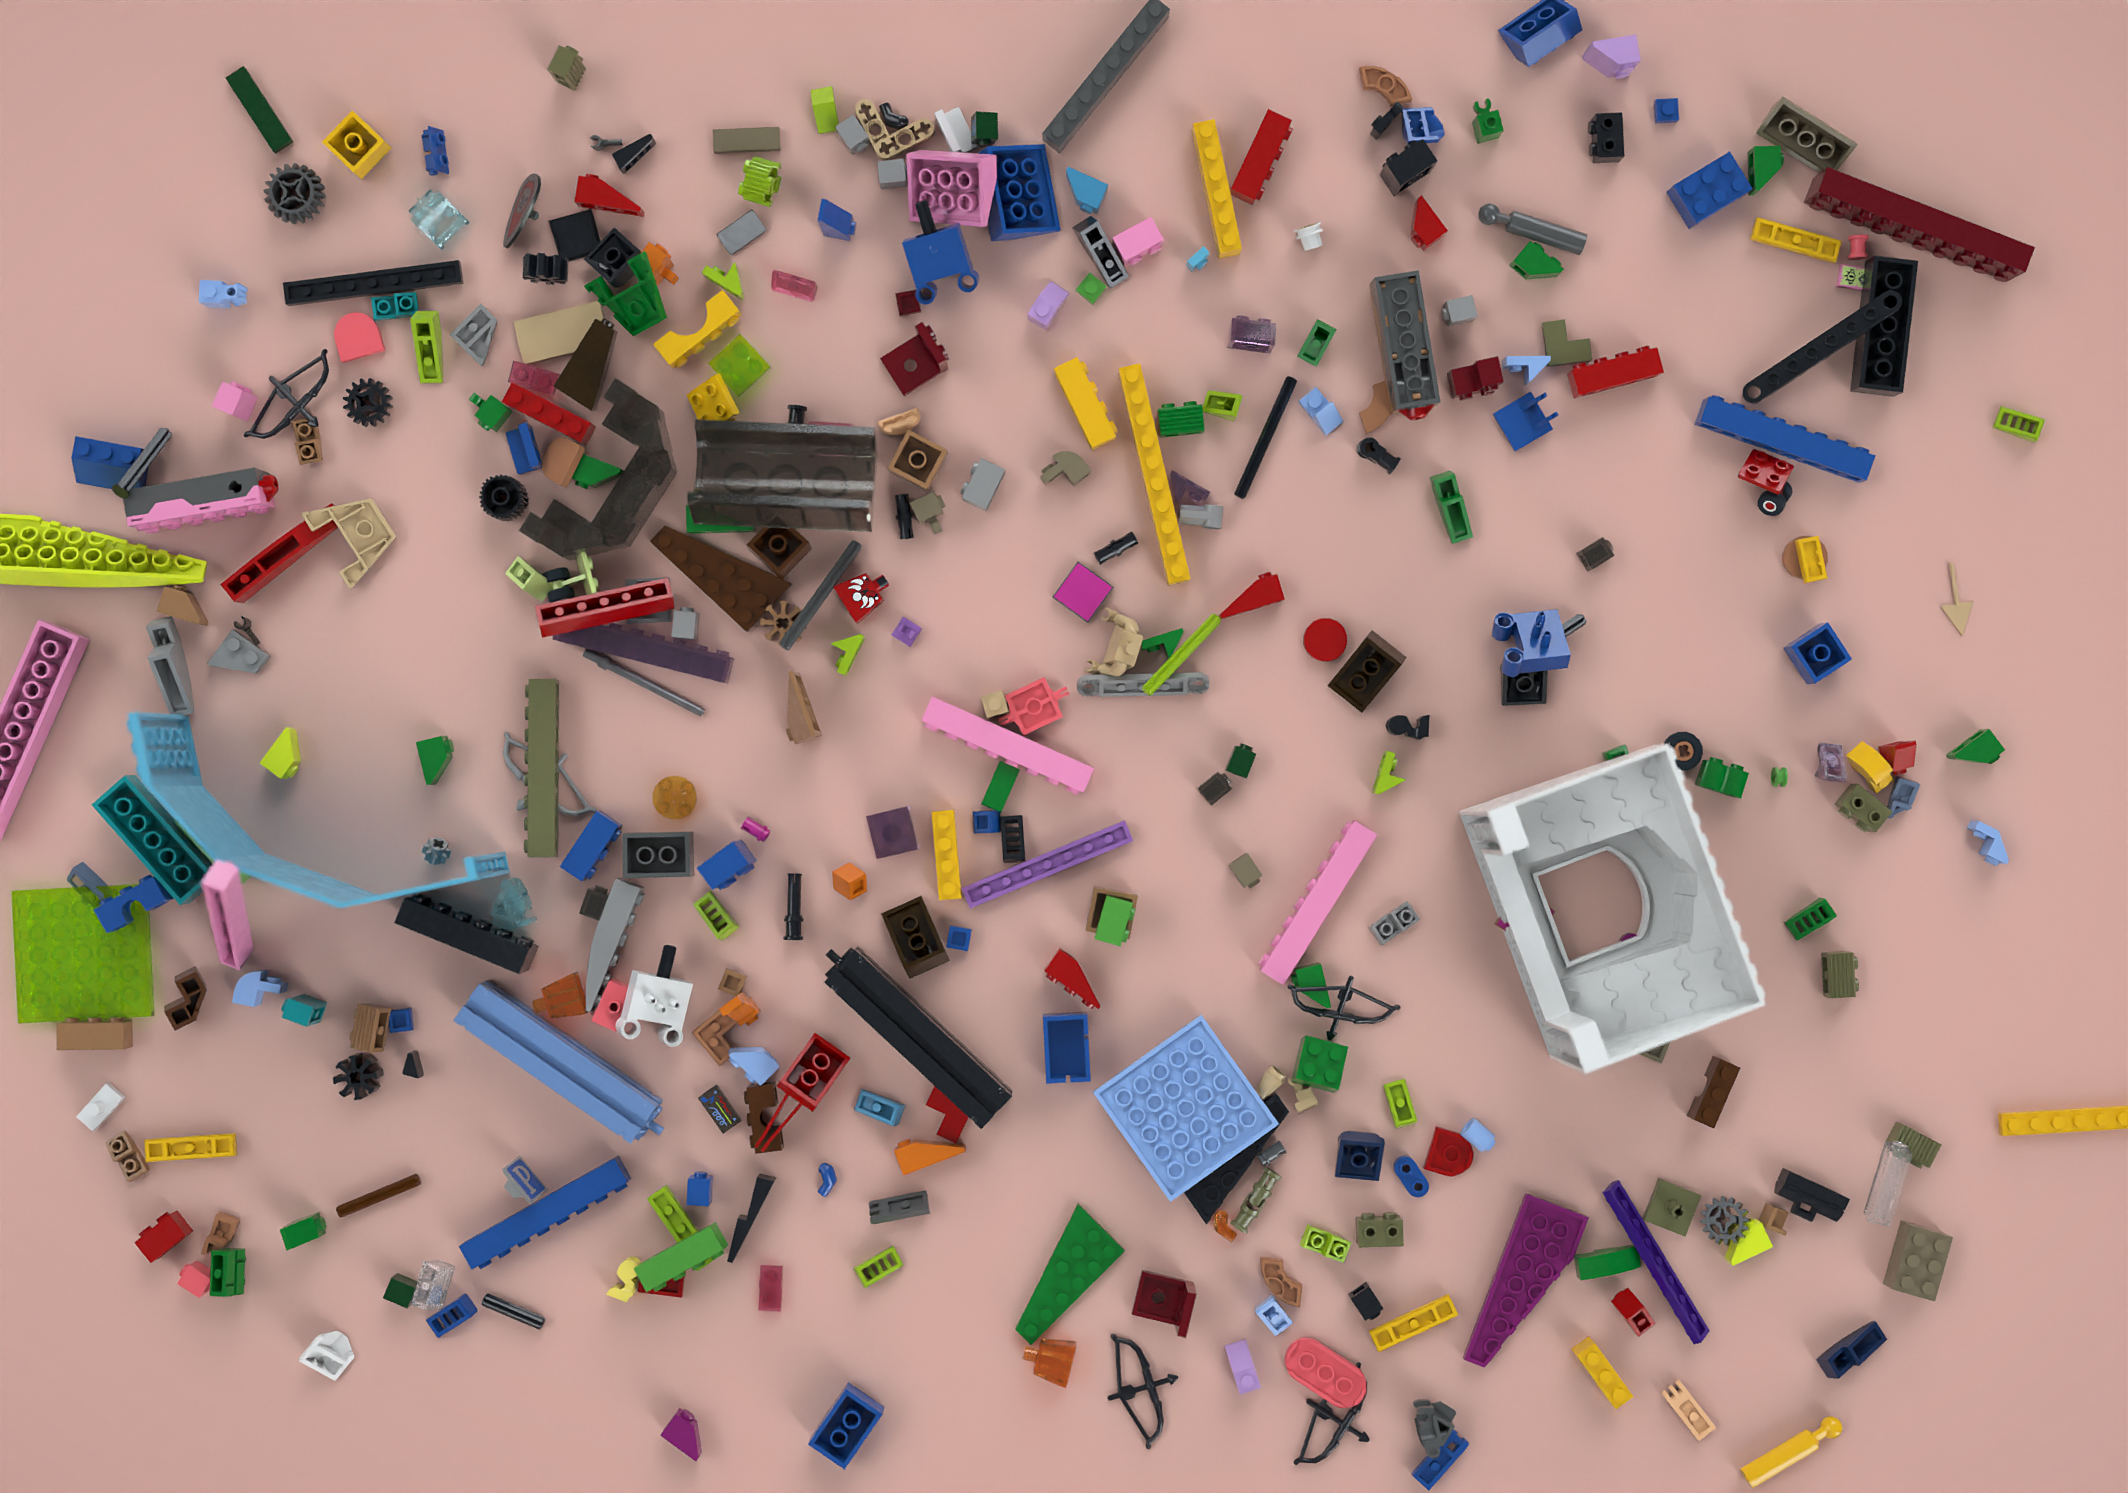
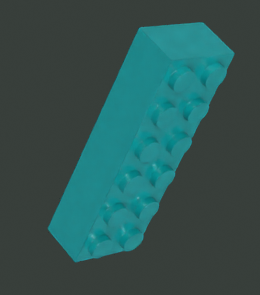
[91,775,213,905]

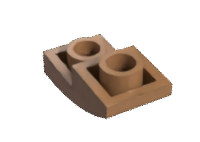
[292,418,323,465]
[105,1131,150,1182]

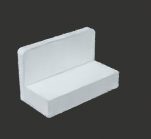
[934,107,977,153]

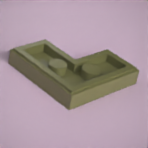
[1542,319,1592,367]

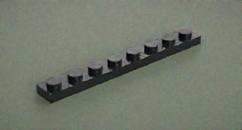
[283,260,464,306]

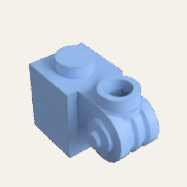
[199,280,248,308]

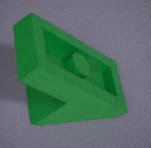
[1297,319,1337,367]
[1141,628,1183,659]

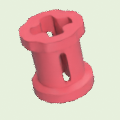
[1848,234,1869,260]

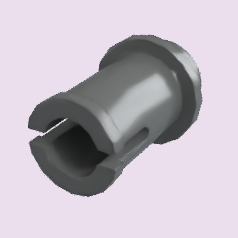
[1257,1141,1287,1166]

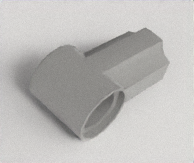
[1179,504,1223,529]

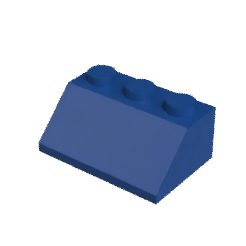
[1498,0,1583,67]
[71,436,149,489]

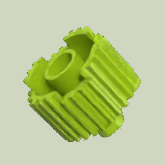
[738,156,782,207]

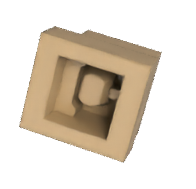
[1288,1077,1318,1114]

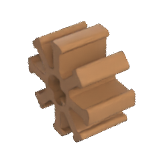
[760,601,807,645]

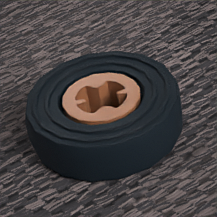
[1664,732,1703,771]

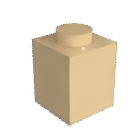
[981,690,1009,718]

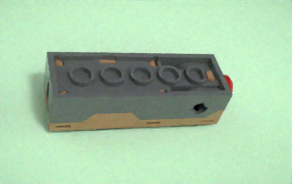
[1369,270,1441,421]

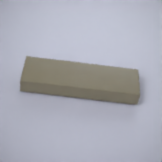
[713,127,781,153]

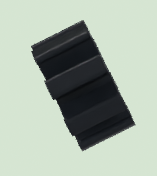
[522,253,569,285]
[333,1053,384,1100]

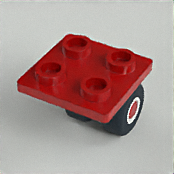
[1738,449,1794,516]

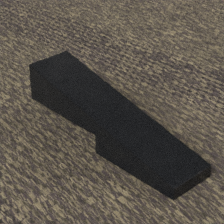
[727,1174,777,1263]

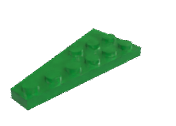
[1015,1203,1125,1345]

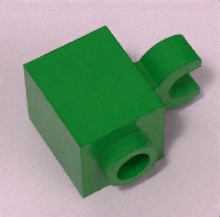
[1472,98,1504,143]
[469,393,513,432]

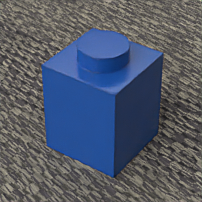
[686,1171,713,1206]

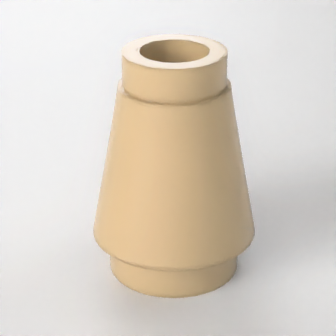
[1255,1065,1286,1099]

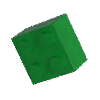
[1291,1035,1348,1093]

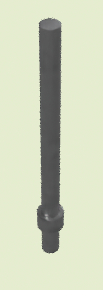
[583,649,705,717]

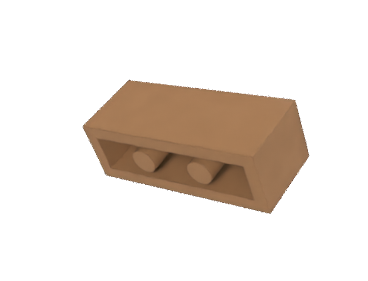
[56,1016,133,1050]

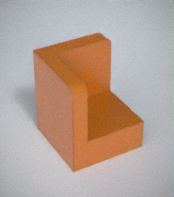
[832,863,867,900]

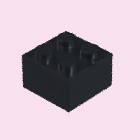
[1380,139,1437,196]

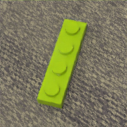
[647,1184,715,1272]

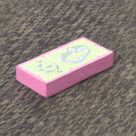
[1836,264,1865,291]

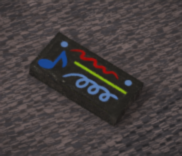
[698,1084,742,1134]

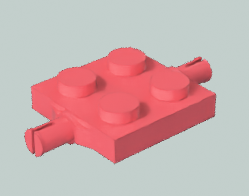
[998,677,1070,736]

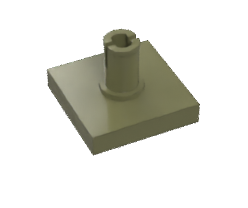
[1642,1178,1701,1237]

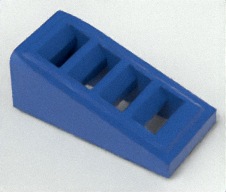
[426,1293,478,1338]

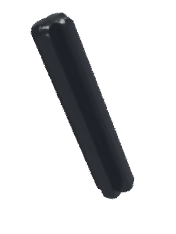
[481,1294,545,1330]

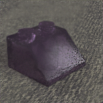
[1227,315,1276,354]
[866,806,919,859]

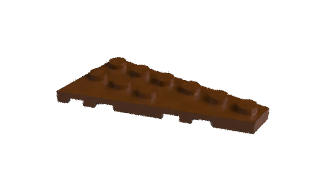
[650,526,792,632]

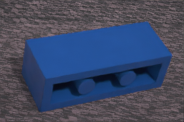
[559,811,622,881]

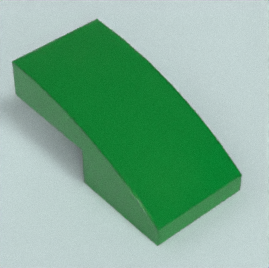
[981,761,1020,813]

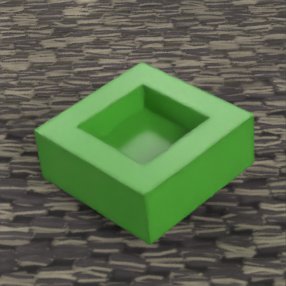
[1076,273,1107,305]

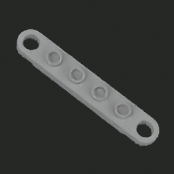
[1077,672,1210,697]

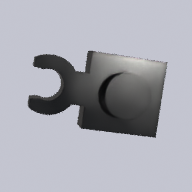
[1370,101,1404,140]

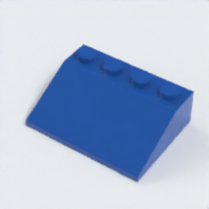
[977,144,1061,241]

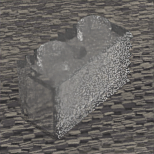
[411,1260,455,1311]

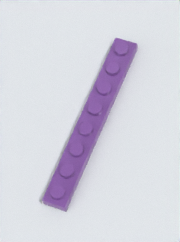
[962,820,1133,908]

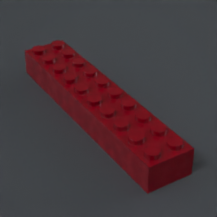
[1804,167,2035,282]

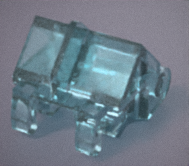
[409,189,470,250]
[491,878,537,931]

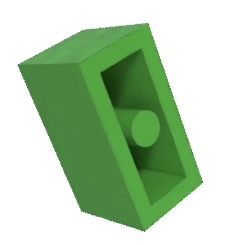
[1094,895,1136,947]

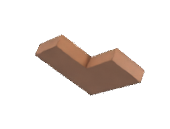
[692,1010,737,1067]

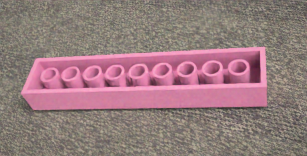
[0,620,90,842]

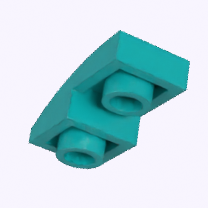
[371,292,419,321]

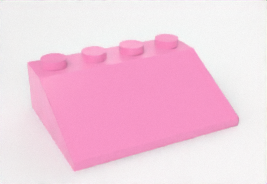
[906,150,997,227]

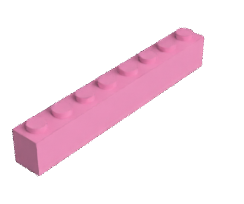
[921,697,1094,795]
[1259,820,1377,985]
[202,860,254,970]

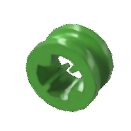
[1771,767,1788,787]

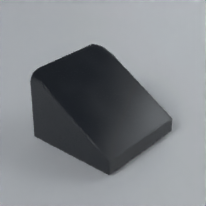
[402,1050,424,1078]

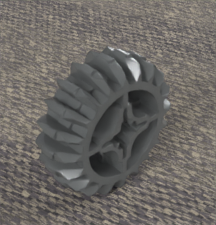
[263,163,326,224]

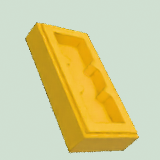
[1795,535,1828,584]

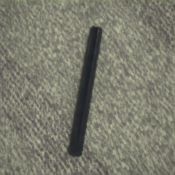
[1234,376,1297,499]

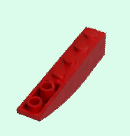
[220,503,338,604]

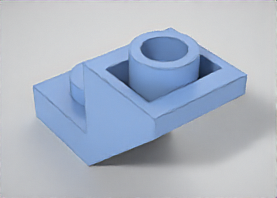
[1967,820,2009,866]

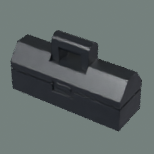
[1774,1168,1850,1222]

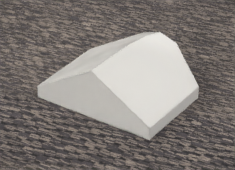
[298,1331,354,1381]

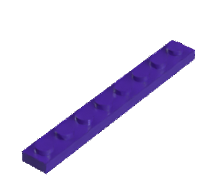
[1602,1180,1710,1344]

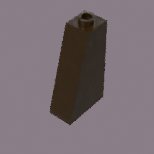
[553,318,618,411]

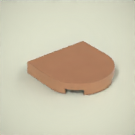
[542,437,586,488]

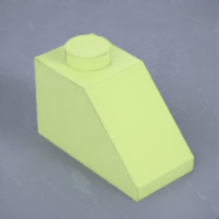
[505,556,553,602]

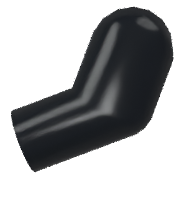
[879,102,909,130]

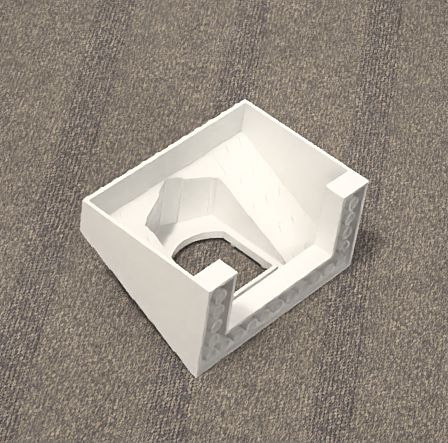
[1459,744,1766,1074]

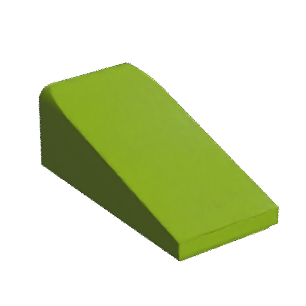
[1383,1079,1418,1129]

